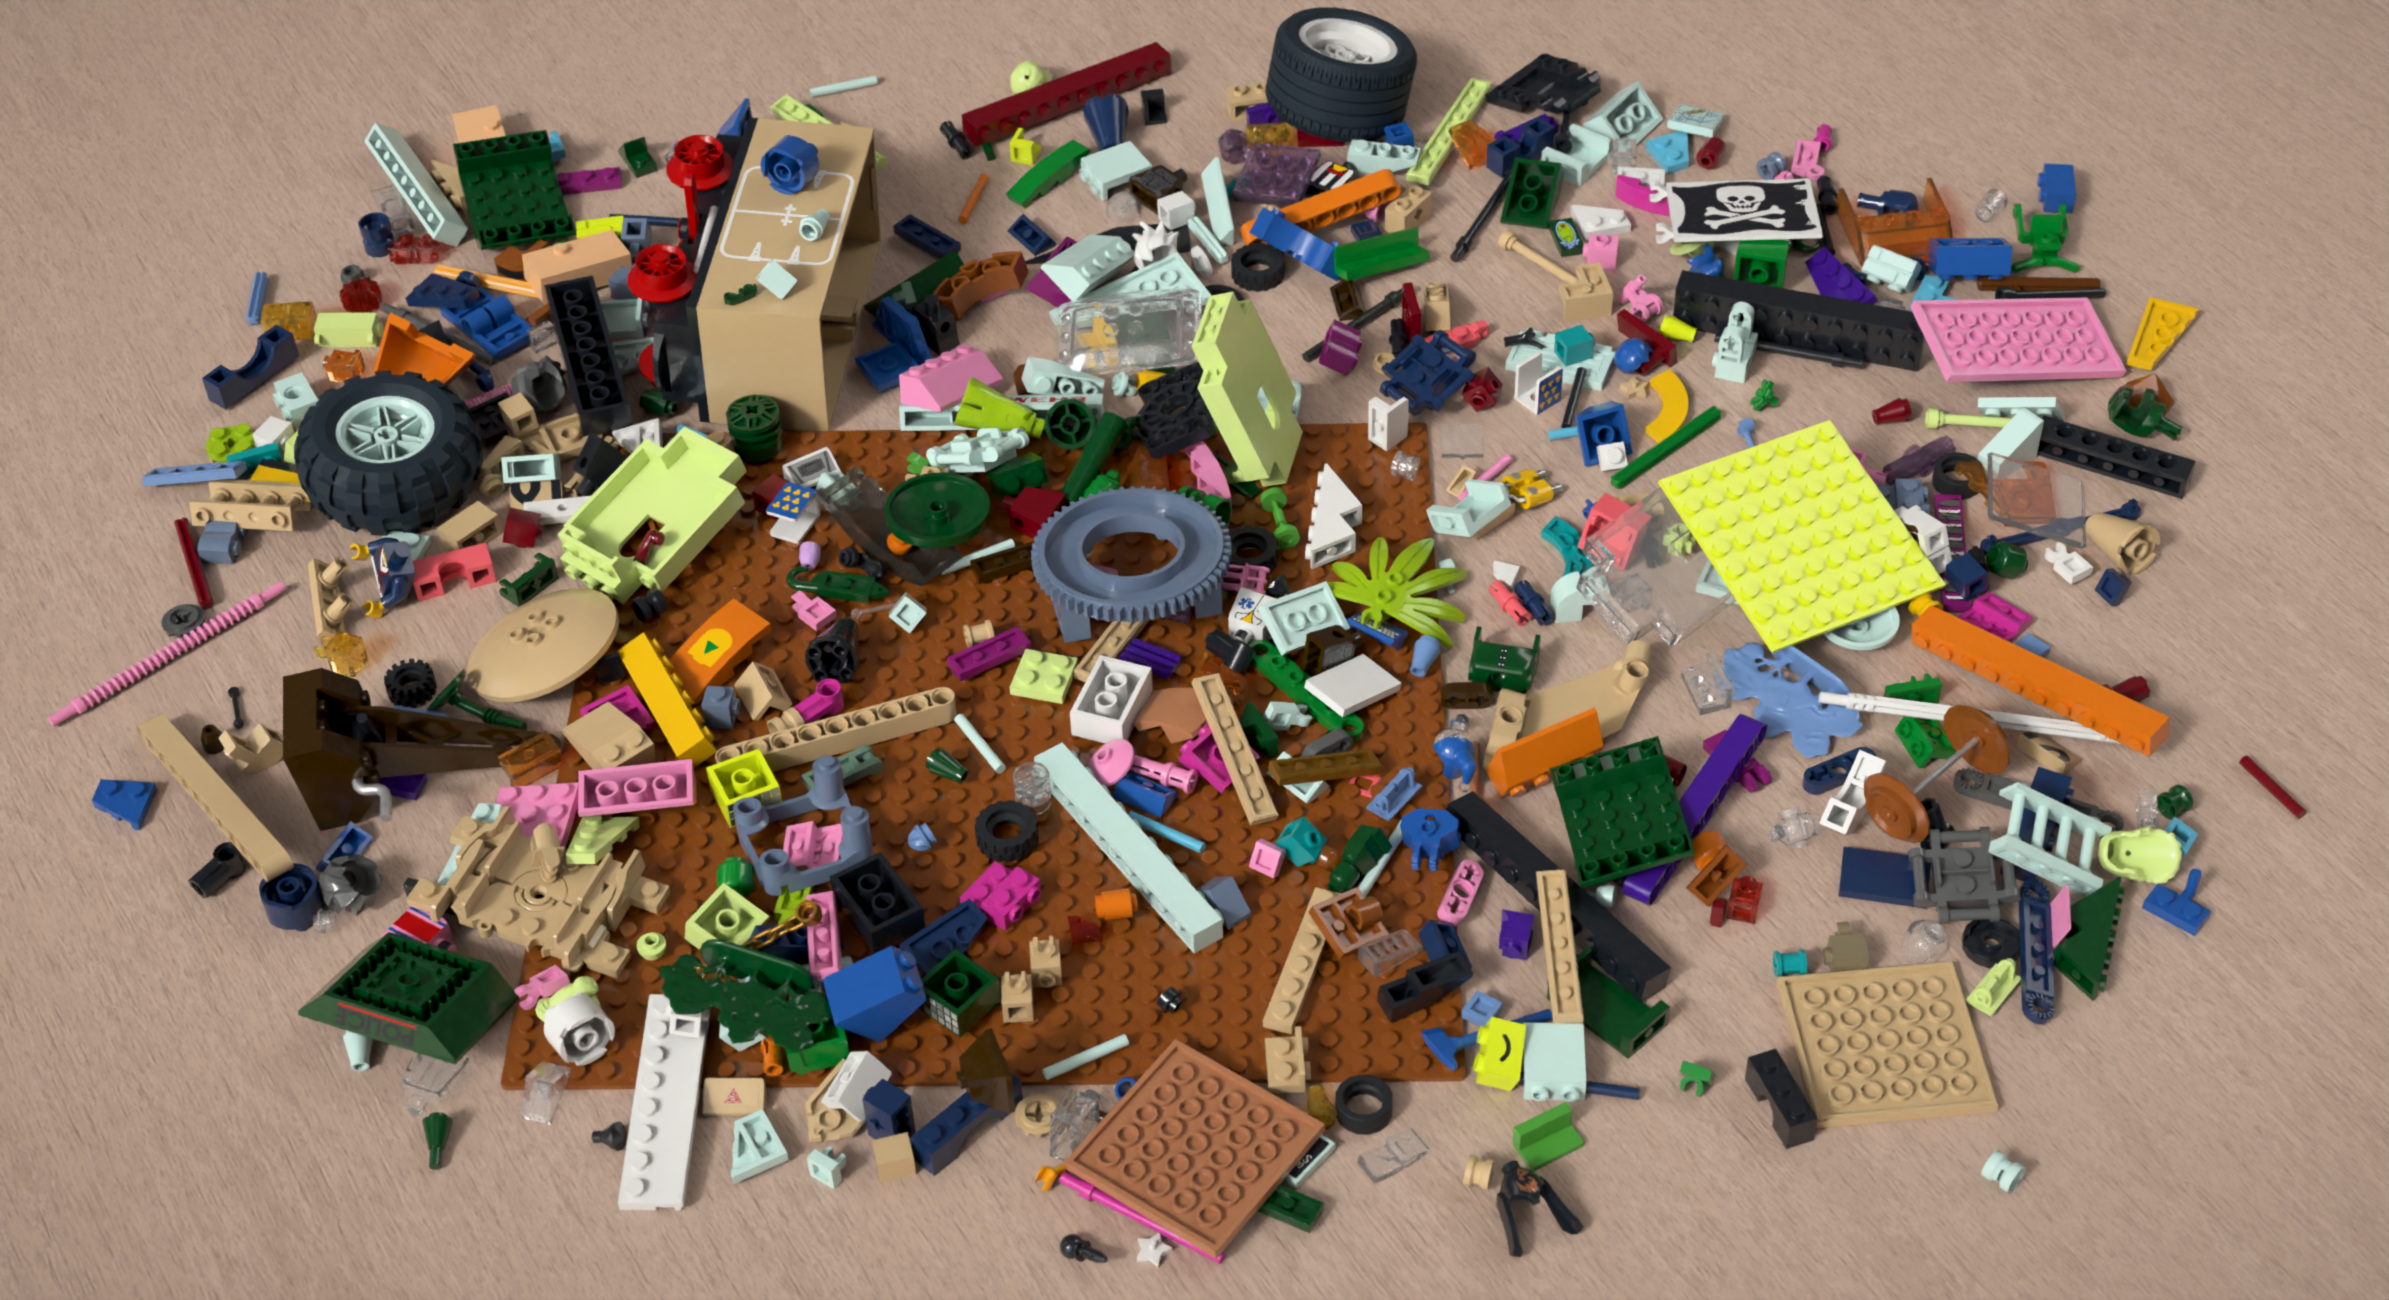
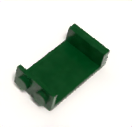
[1547,947,1670,1059]

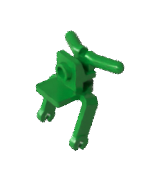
[2011,204,2080,273]

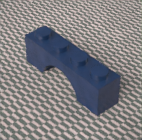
[202,325,299,410]
[910,1073,1023,1177]

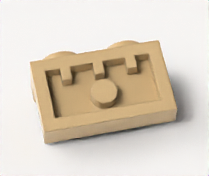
[1265,1026,1311,1094]

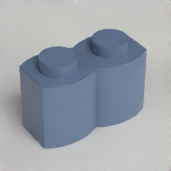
[197,521,248,564]

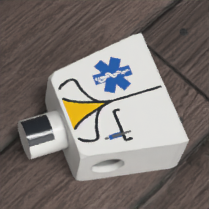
[1228,587,1276,644]

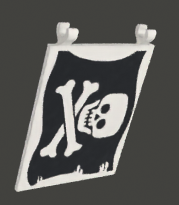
[1649,179,1823,244]

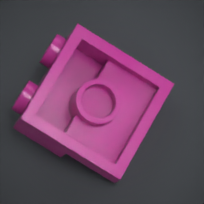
[1178,723,1260,794]
[959,861,1042,931]

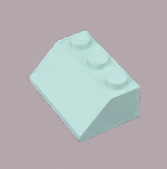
[1583,81,1663,155]

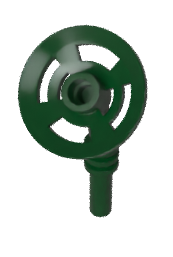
[427,669,527,730]

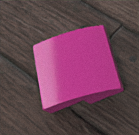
[1957,592,2034,643]

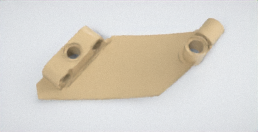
[1482,640,1652,770]

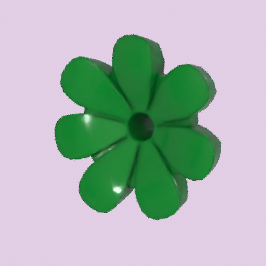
[1750,380,1779,411]

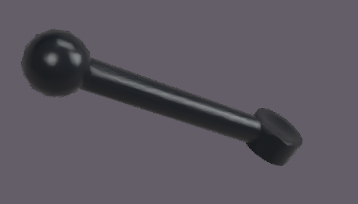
[228,687,244,729]

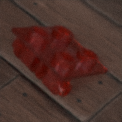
[387,233,441,264]

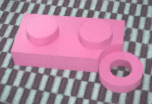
[1791,139,1825,180]

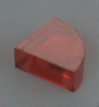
[1068,916,1101,945]

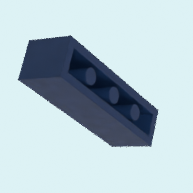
[2000,767,2075,882]

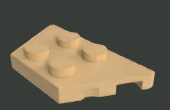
[516,413,606,462]

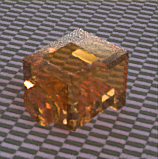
[323,350,366,383]

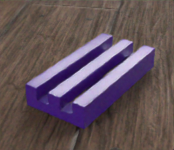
[1121,638,1182,680]

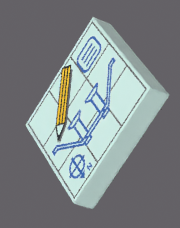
[1667,104,1725,138]

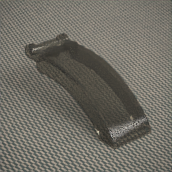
[814,466,963,586]

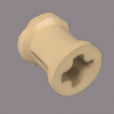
[963,619,994,648]

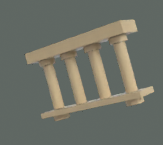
[189,479,313,531]

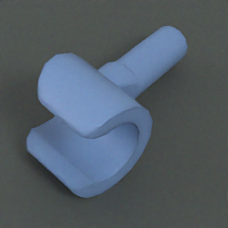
[1737,417,1755,448]

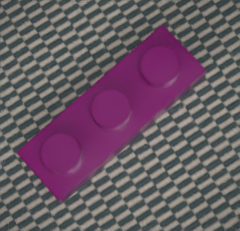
[556,167,622,195]
[947,626,1032,682]

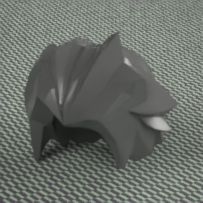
[511,355,567,414]
[318,854,383,915]

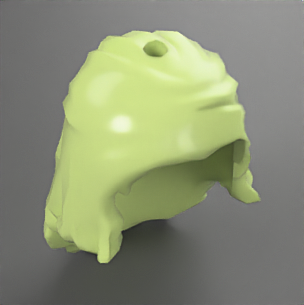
[1010,60,1053,95]
[2097,826,2182,884]

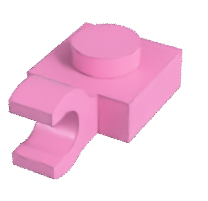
[791,591,836,631]
[514,965,571,1010]

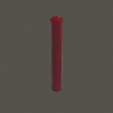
[2239,755,2306,819]

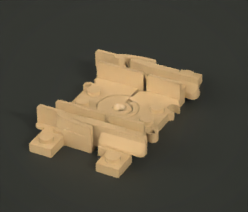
[407,805,670,979]

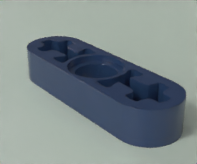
[1802,747,1876,795]

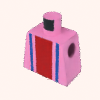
[381,907,457,952]

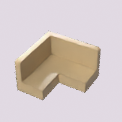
[1559,262,1613,322]

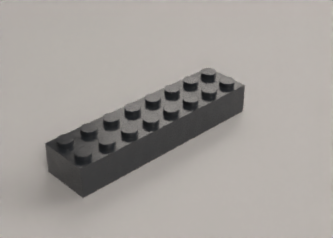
[544,275,633,437]

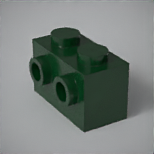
[986,452,1049,499]

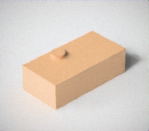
[451,105,506,143]
[522,230,632,303]

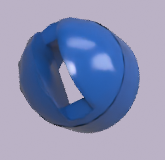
[1115,1077,1137,1100]

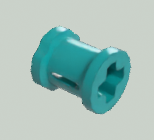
[1772,949,1807,978]

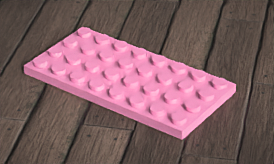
[1910,298,2126,382]

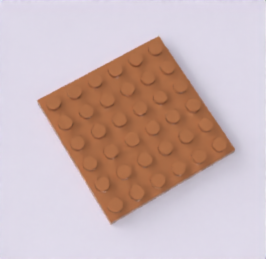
[1064,1039,1325,1259]

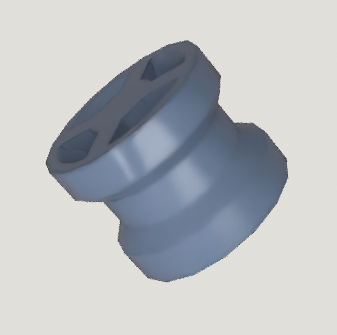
[1757,152,1787,180]

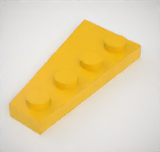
[2126,297,2199,371]

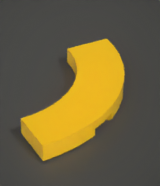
[1645,369,1688,443]

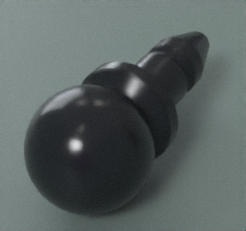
[1060,1234,1108,1263]

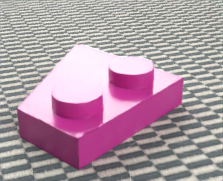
[580,685,656,730]

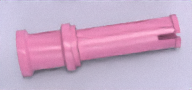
[1129,755,1198,794]

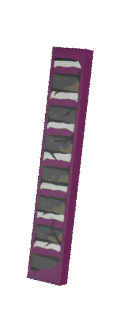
[1934,494,1971,613]

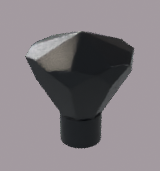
[1266,574,1293,598]
[592,1121,627,1151]

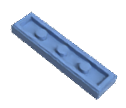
[142,461,248,486]

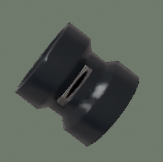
[631,588,669,624]

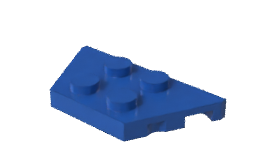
[872,296,932,365]

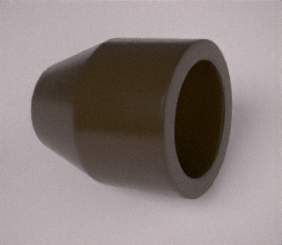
[200,724,224,754]

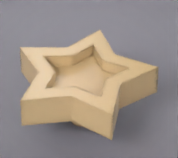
[1620,376,1649,399]

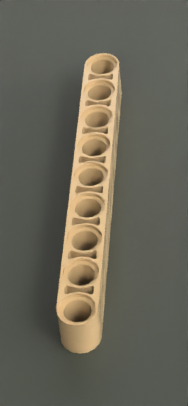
[715,687,957,772]

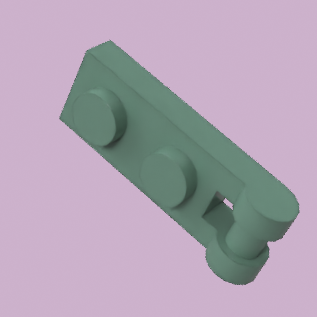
[801,745,884,791]

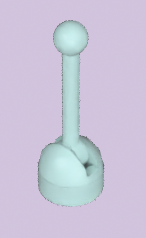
[1585,884,1617,908]

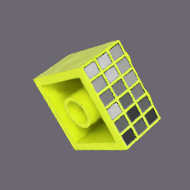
[706,749,782,828]

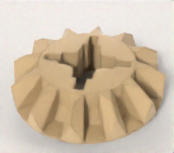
[1014,1094,1063,1138]

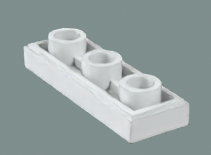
[524,496,591,525]

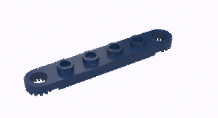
[2019,878,2055,1025]

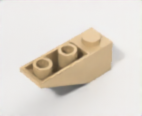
[431,160,468,215]
[1424,282,1451,331]

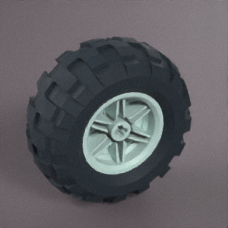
[294,370,483,536]

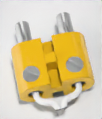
[1501,469,1563,509]

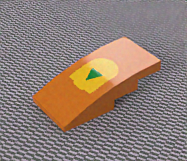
[669,598,772,705]

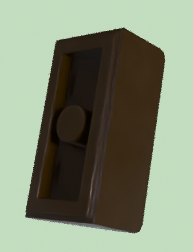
[1330,280,1366,321]

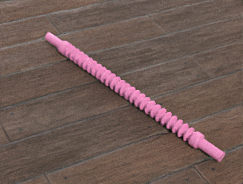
[47,582,286,727]

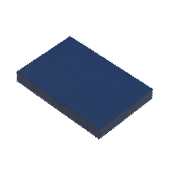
[1838,846,1931,909]

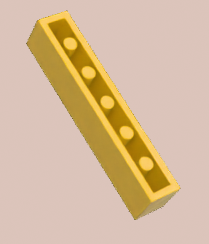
[617,632,717,768]

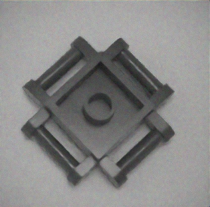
[1908,827,2021,925]

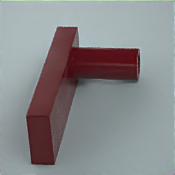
[1617,309,1677,376]

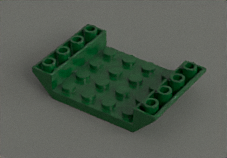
[453,130,576,250]
[1549,736,1695,888]

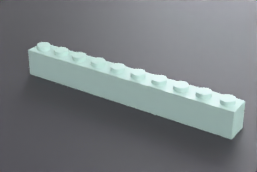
[1034,743,1224,954]

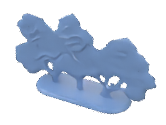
[1718,642,1863,758]

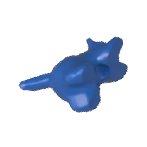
[1687,244,1725,278]

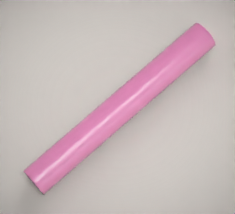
[1458,454,1513,501]

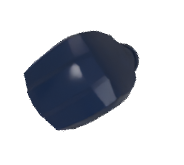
[1857,190,1919,230]

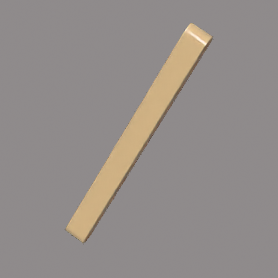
[136,713,294,882]

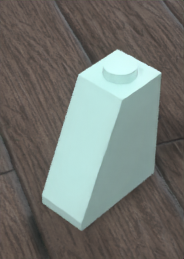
[1977,408,2044,486]

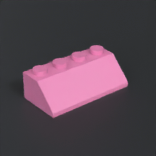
[899,344,1003,412]
[578,759,697,817]

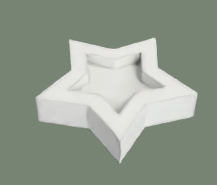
[1137,1233,1172,1268]

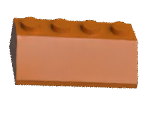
[1485,707,1604,799]

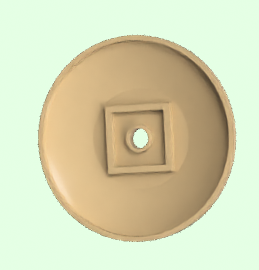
[467,588,619,702]

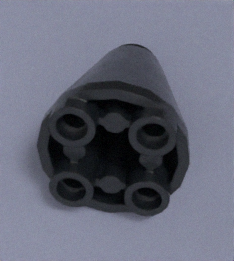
[805,618,859,683]

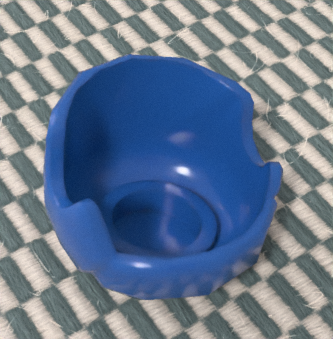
[1614,338,1654,373]

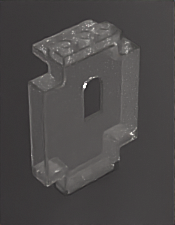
[1576,487,1737,648]

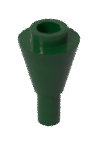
[422,1112,453,1170]

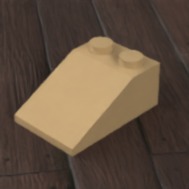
[561,702,656,769]

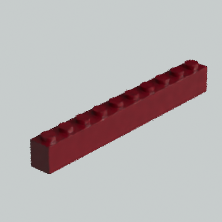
[962,42,1171,147]

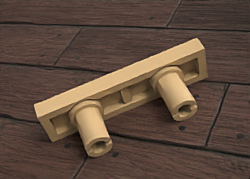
[307,557,354,646]

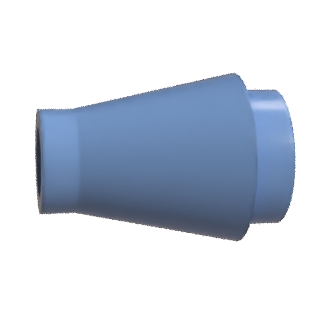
[1410,635,1441,677]

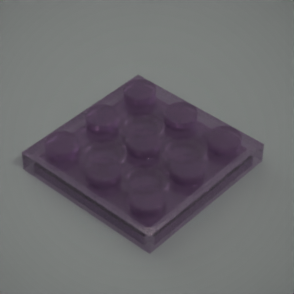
[1232,143,1321,206]

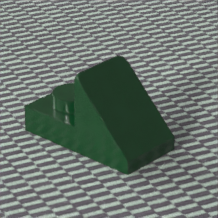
[618,137,658,178]
[1239,702,1279,760]

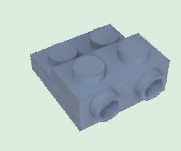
[1876,478,1930,515]

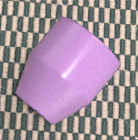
[799,542,821,571]

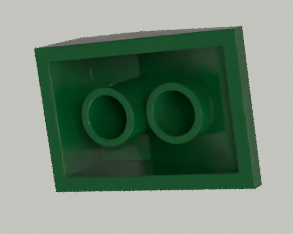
[1500,157,1564,229]

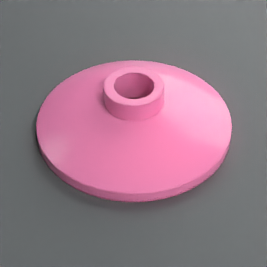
[1087,739,1135,787]

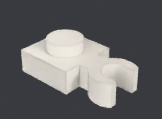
[2044,542,2093,585]

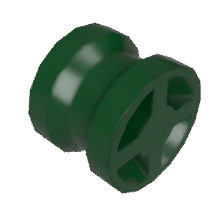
[2156,784,2193,820]

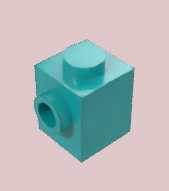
[1554,324,1595,366]
[1275,816,1327,867]

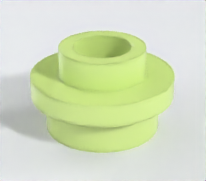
[637,932,667,960]

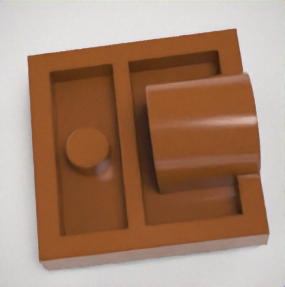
[1308,887,1389,960]

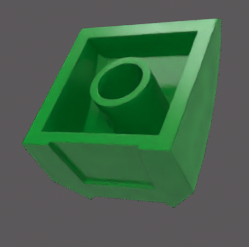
[785,1016,849,1075]

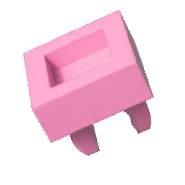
[1249,839,1286,878]

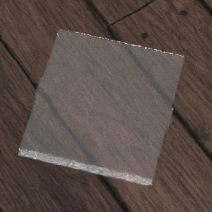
[1988,452,2086,549]

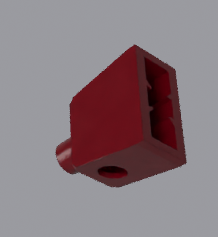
[1001,487,1067,539]

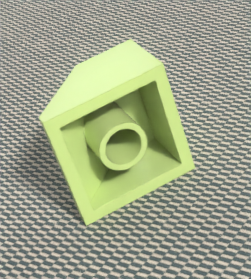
[685,883,769,950]

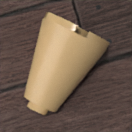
[2085,512,2160,574]

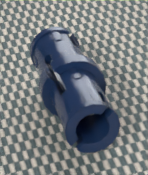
[1514,580,1553,626]

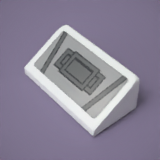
[782,447,841,488]

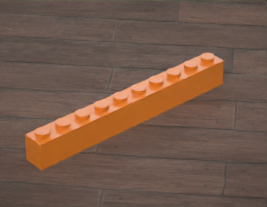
[1912,605,2170,757]

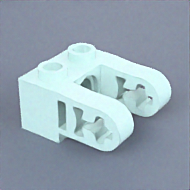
[1712,302,1758,384]

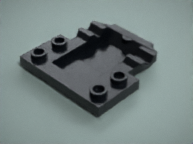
[1486,54,1601,115]

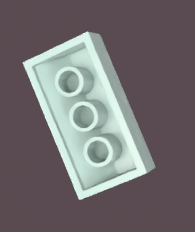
[1040,234,1135,303]

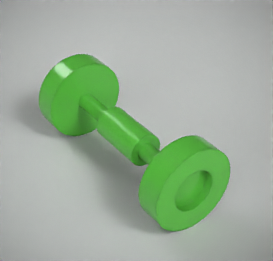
[1260,487,1300,549]

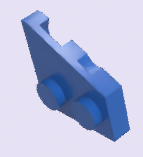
[92,779,157,830]

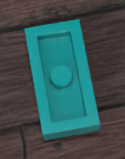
[226,442,283,479]

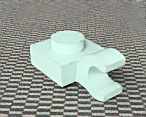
[1263,701,1312,730]

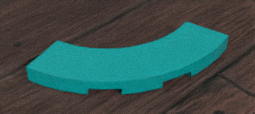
[1541,516,1592,579]

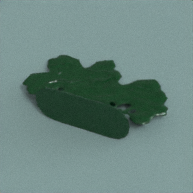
[659,939,832,1052]

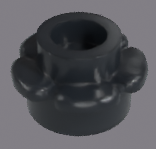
[1156,986,1184,1014]

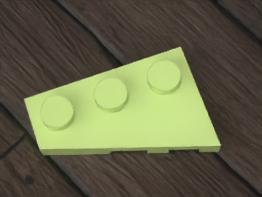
[566,815,640,864]

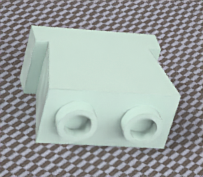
[501,453,561,483]

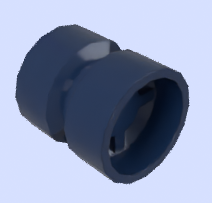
[358,212,396,258]

